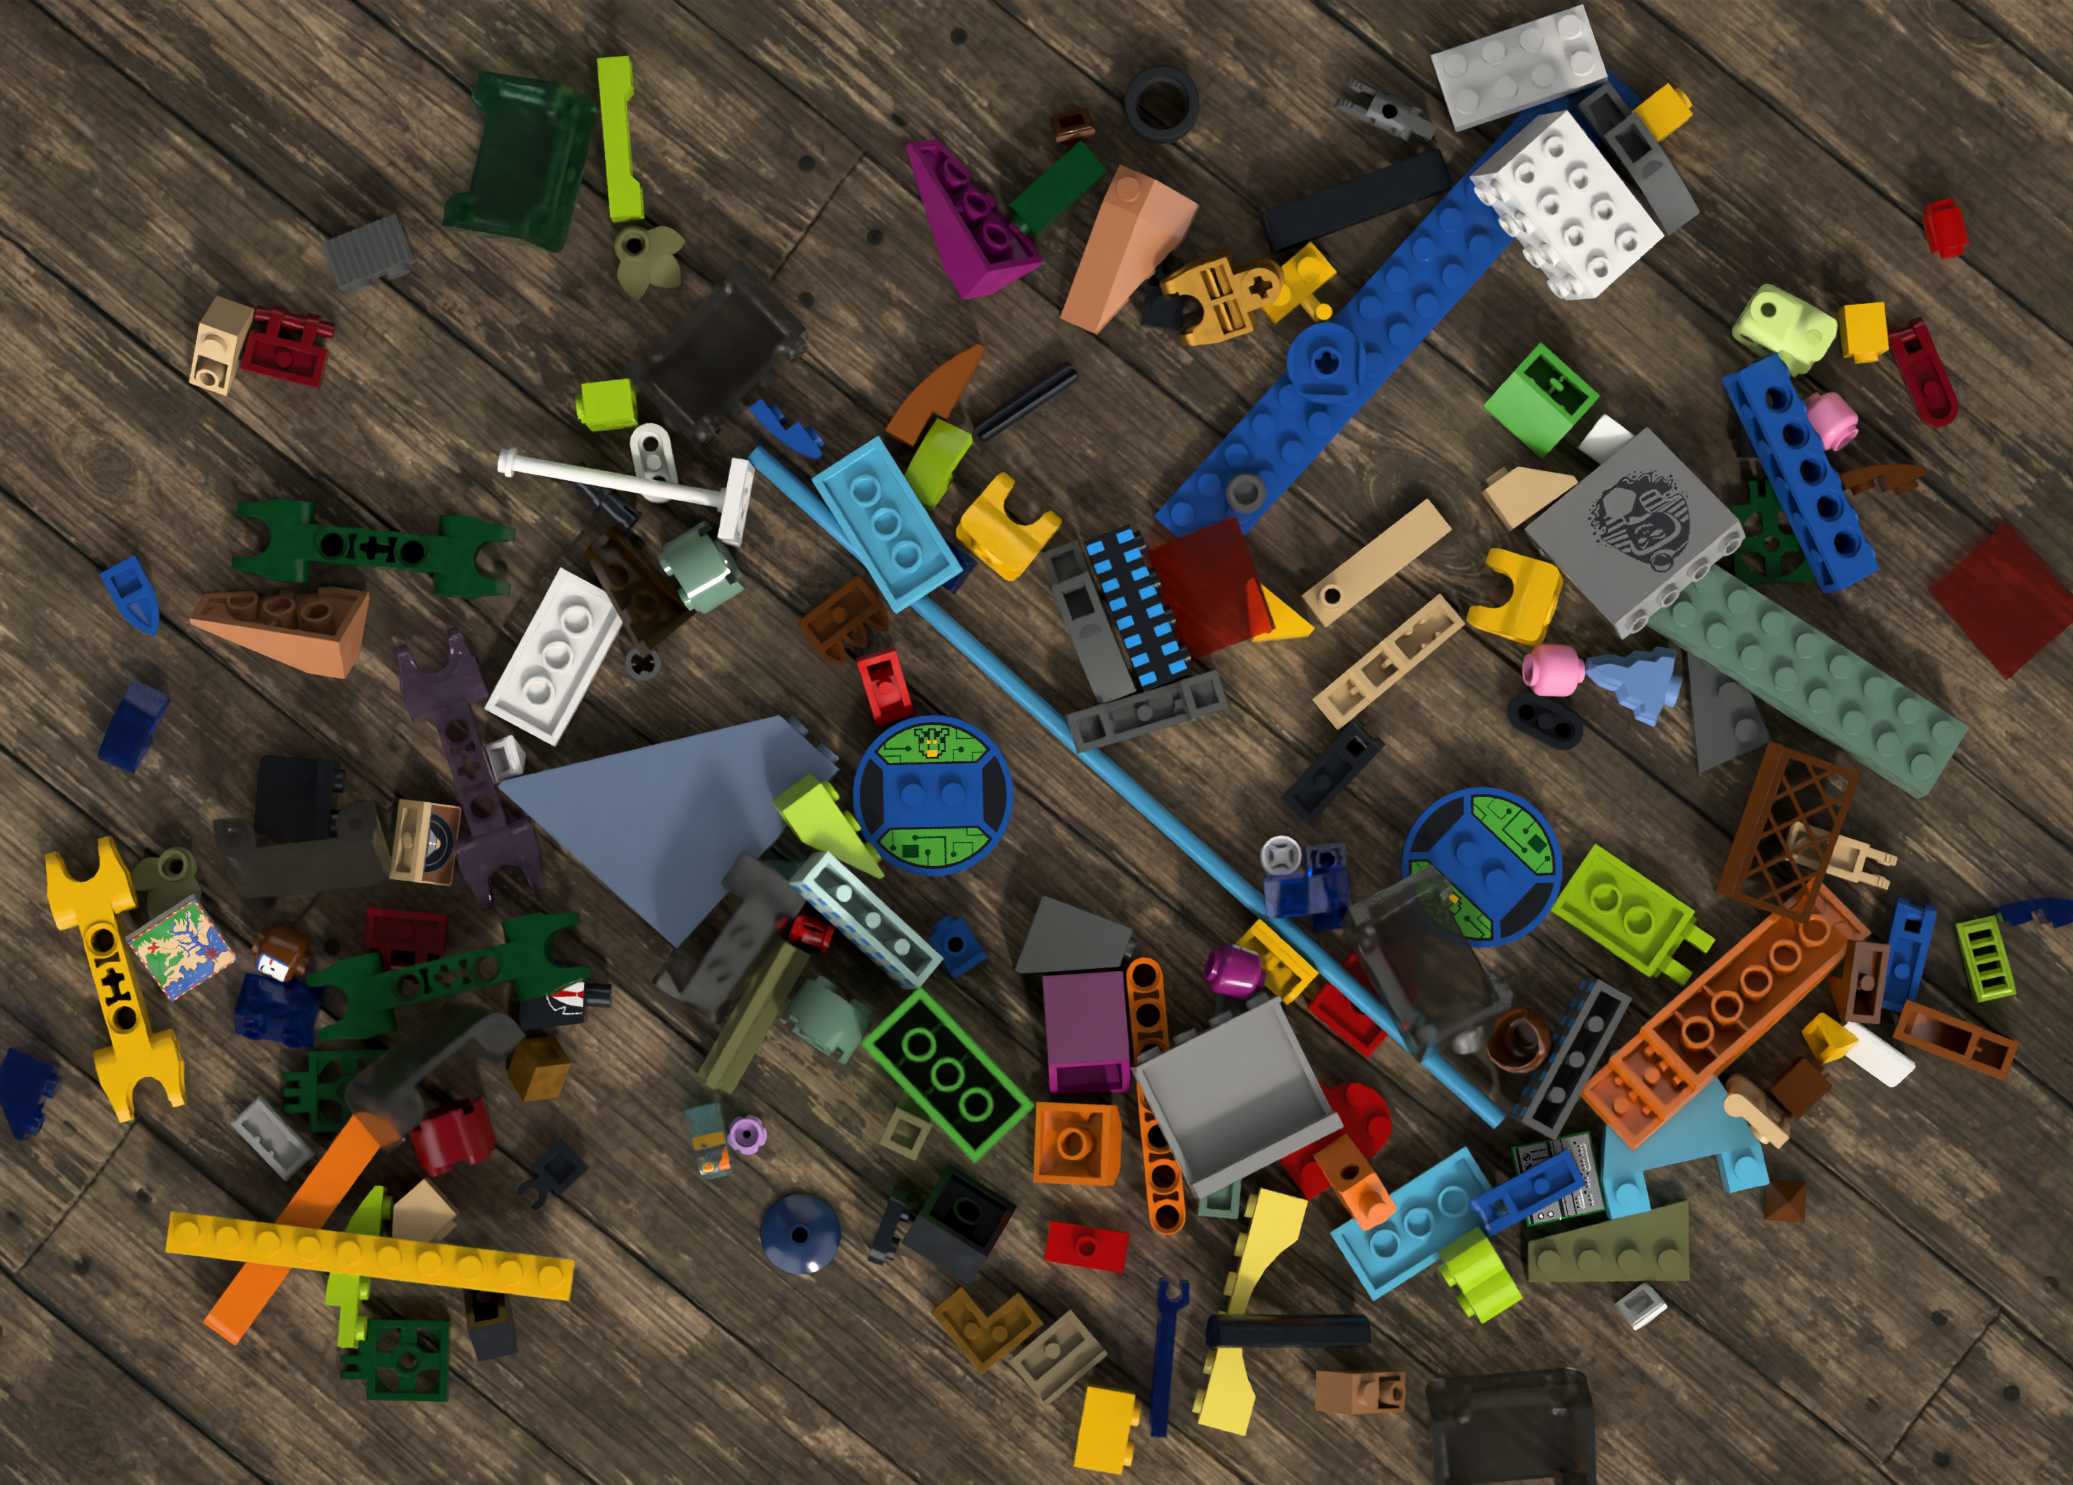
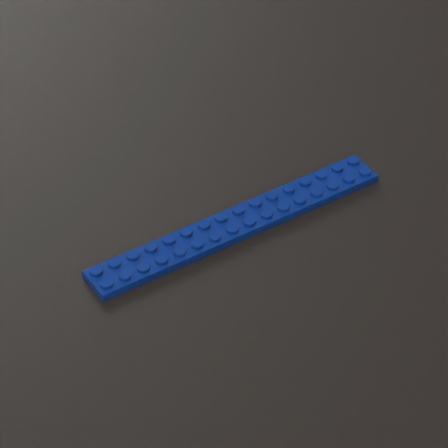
[1154,66,1641,571]

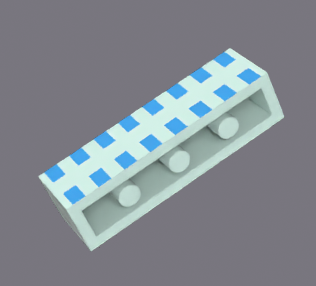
[788,851,944,989]

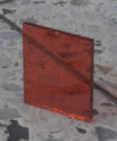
[1147,516,1276,662]
[1928,522,2073,680]

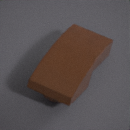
[1839,464,1926,496]

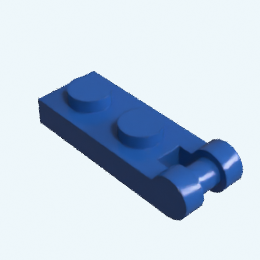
[1882,897,1937,1013]
[1467,1149,1587,1238]

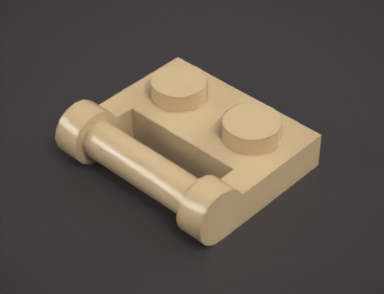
[1724,1073,1791,1149]

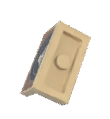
[389,799,461,886]

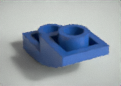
[749,399,824,462]

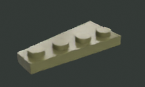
[1527,1199,1690,1282]

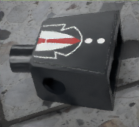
[519,958,612,1030]

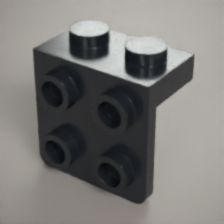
[254,755,346,842]

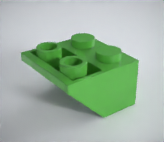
[1482,342,1600,460]

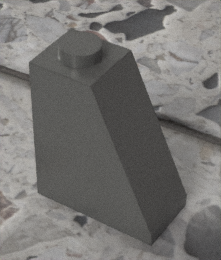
[1015,895,1138,973]

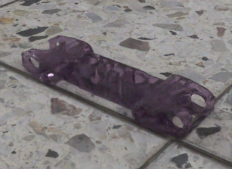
[395,627,547,912]

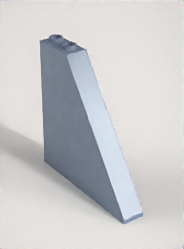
[498,715,840,949]

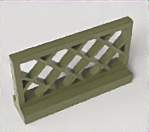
[697,935,812,1095]

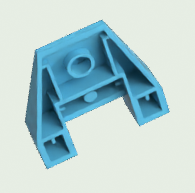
[1598,1049,1770,1219]

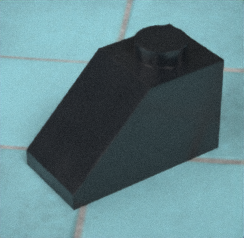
[463,1288,518,1362]

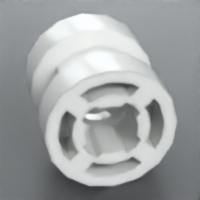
[1260,835,1302,876]

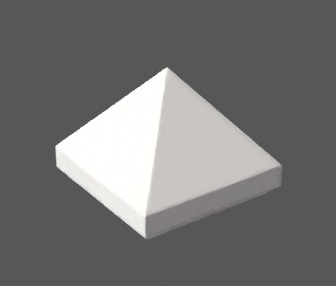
[486,735,526,783]
[1614,1281,1667,1331]

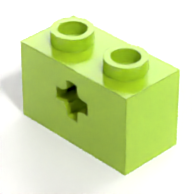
[575,378,640,432]

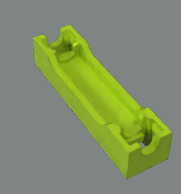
[597,56,645,223]

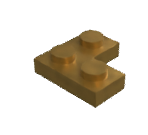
[930,1286,1044,1375]

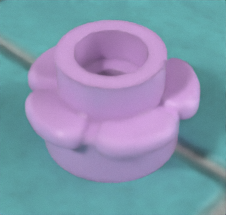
[727,1115,767,1155]

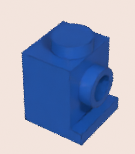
[928,915,988,979]

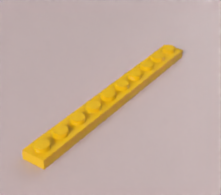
[165,1211,575,1301]

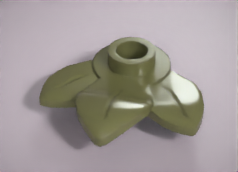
[614,226,686,301]
[131,847,202,921]

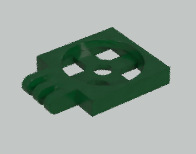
[1728,476,1815,586]
[282,1049,392,1132]
[340,1318,451,1402]

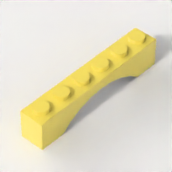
[1192,1187,1308,1436]

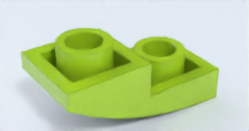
[905,418,973,511]

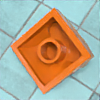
[1033,1102,1122,1186]

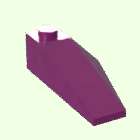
[906,139,1044,300]

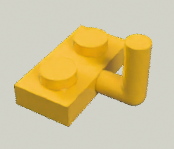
[1261,242,1337,325]

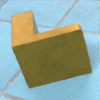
[507,1035,571,1102]

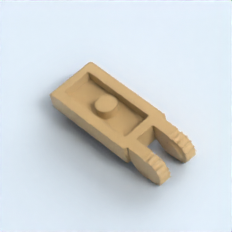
[1780,822,1898,890]

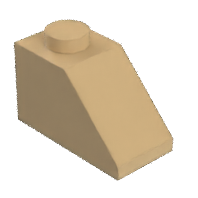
[1482,466,1578,532]

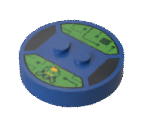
[853,715,1014,876]
[1399,787,1562,948]

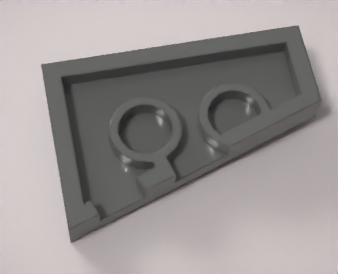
[1685,651,1772,774]

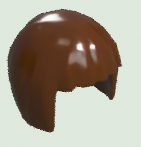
[1485,1007,1554,1074]

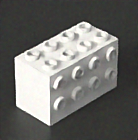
[1469,110,1665,300]

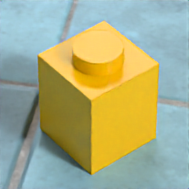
[1631,83,1693,144]
[1838,302,1889,363]

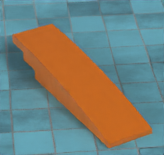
[1580,877,1872,1151]

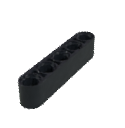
[1257,149,1454,254]

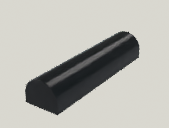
[1206,1314,1371,1348]

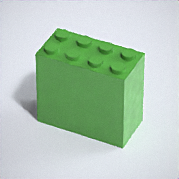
[861,986,1035,1163]

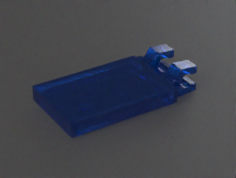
[1148,1277,1190,1438]

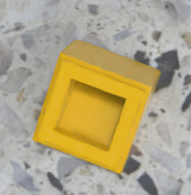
[1801,1012,1859,1065]

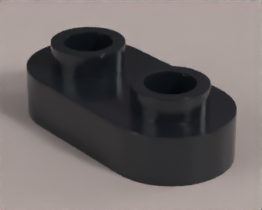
[1506,692,1583,751]
[867,1185,915,1266]

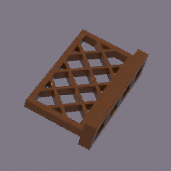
[1715,740,1861,925]

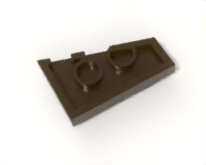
[584,525,697,659]

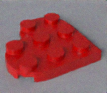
[1279,1078,1392,1201]

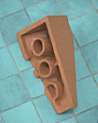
[1060,165,1200,335]
[189,586,370,679]

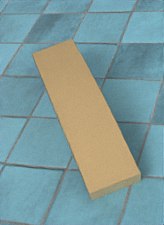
[1312,593,1465,730]

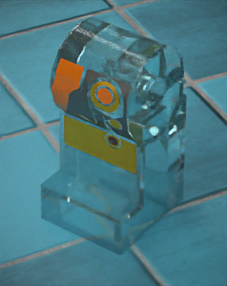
[684,1101,734,1181]

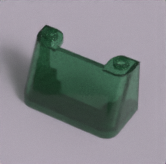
[442,70,597,253]

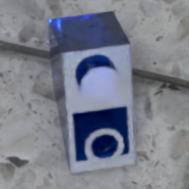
[0,1047,62,1141]

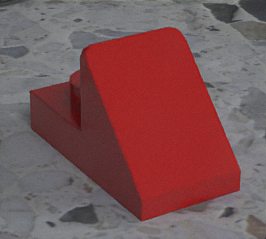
[856,647,915,726]

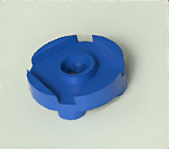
[1286,322,1367,404]

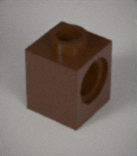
[1765,1057,1833,1120]

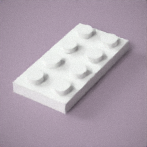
[1431,4,1608,132]
[484,567,623,747]

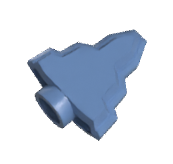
[1585,646,1683,727]

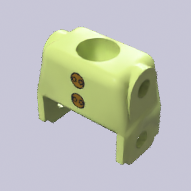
[1732,284,1838,379]

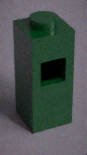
[1009,141,1108,239]

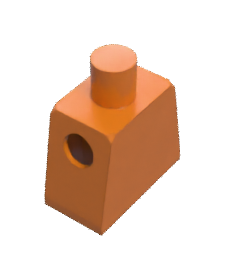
[1313,1134,1397,1231]

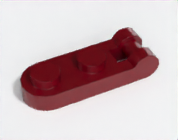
[1887,316,1959,429]

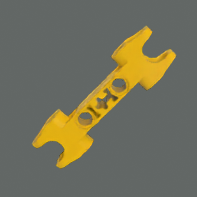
[44,836,188,1123]

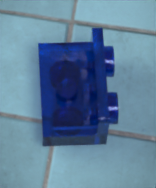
[234,973,325,1048]

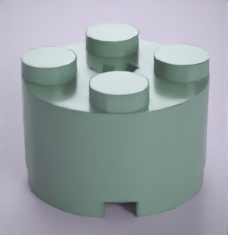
[657,520,747,614]
[779,975,873,1065]

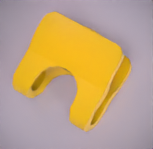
[955,472,1062,581]
[1466,548,1564,647]

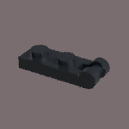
[1280,717,1386,825]

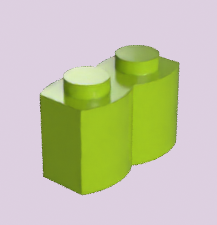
[1437,1227,1523,1324]

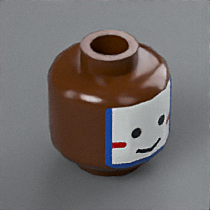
[250,922,314,982]

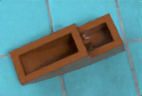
[885,344,985,449]
[1892,999,2019,1081]

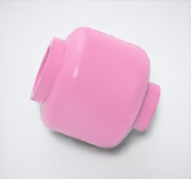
[1804,392,1858,452]
[1522,644,1585,697]

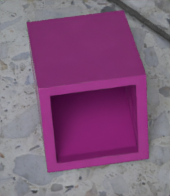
[1042,968,1130,1097]

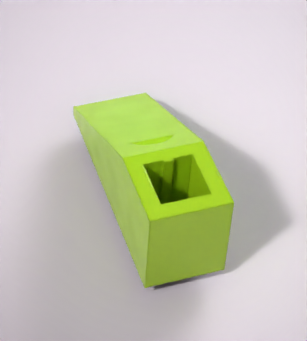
[771,773,885,879]

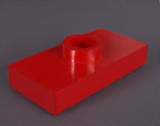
[1044,1220,1130,1274]

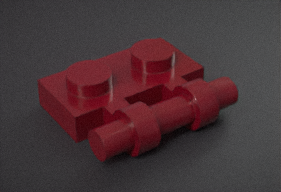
[240,305,336,390]
[364,907,449,985]

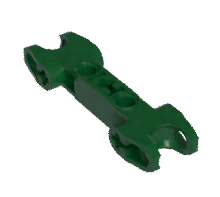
[231,499,516,599]
[306,911,593,1041]

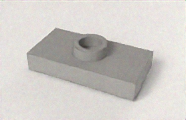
[230,1095,317,1182]

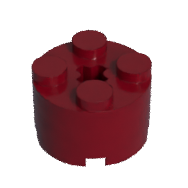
[405,1096,498,1177]

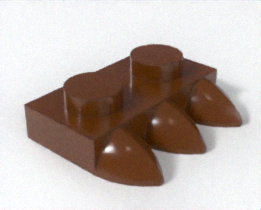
[796,574,889,665]

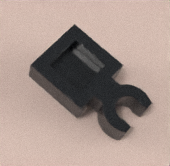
[1140,261,1186,332]
[517,1139,590,1210]

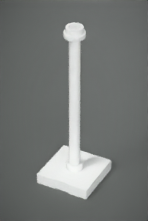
[498,447,755,547]

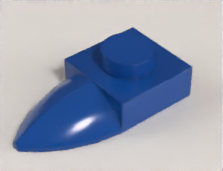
[99,555,160,636]

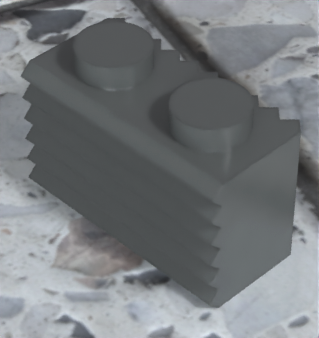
[321,214,417,294]

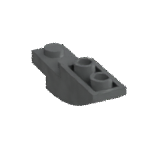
[1575,81,1700,237]
[1040,539,1137,705]

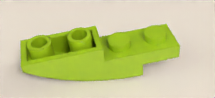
[324,1186,394,1349]

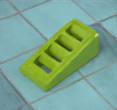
[1955,915,2017,1002]

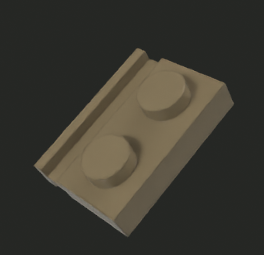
[1009,1308,1108,1406]

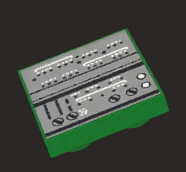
[1510,1131,1606,1227]

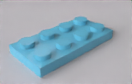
[811,436,964,614]
[1329,1146,1507,1301]

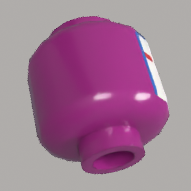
[1203,943,1267,1001]

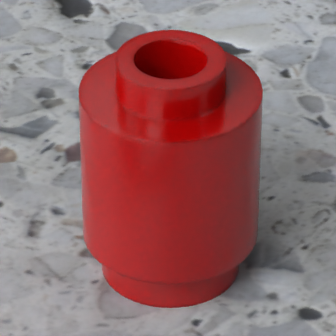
[1922,198,1970,260]

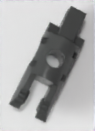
[1334,75,1437,143]

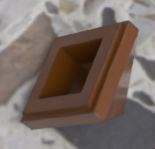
[1050,108,1095,147]
[1764,1180,1807,1222]

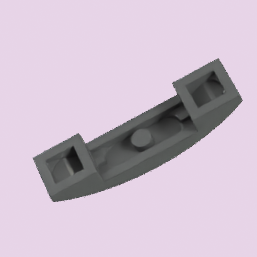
[1065,670,1229,754]

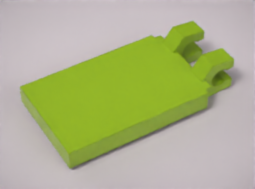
[1550,843,1716,987]

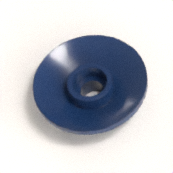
[760,1194,841,1274]

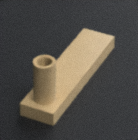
[1301,498,1452,628]

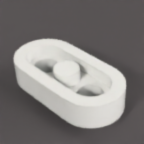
[630,423,679,504]

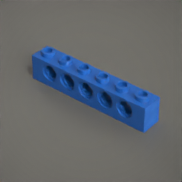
[1721,352,1880,594]

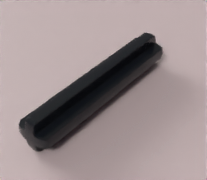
[973,362,1079,442]

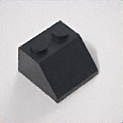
[901,1164,1017,1285]

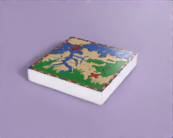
[125,893,239,1003]

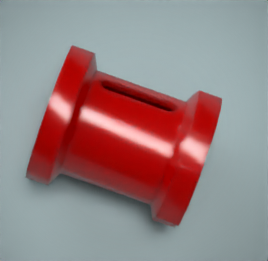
[788,908,836,955]

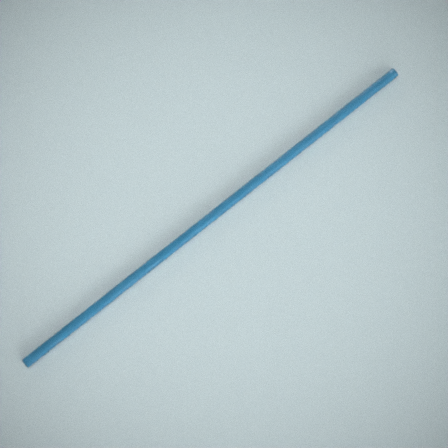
[747,445,1507,1129]

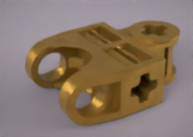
[1160,248,1284,346]

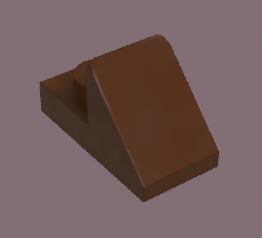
[1827,939,1890,1024]

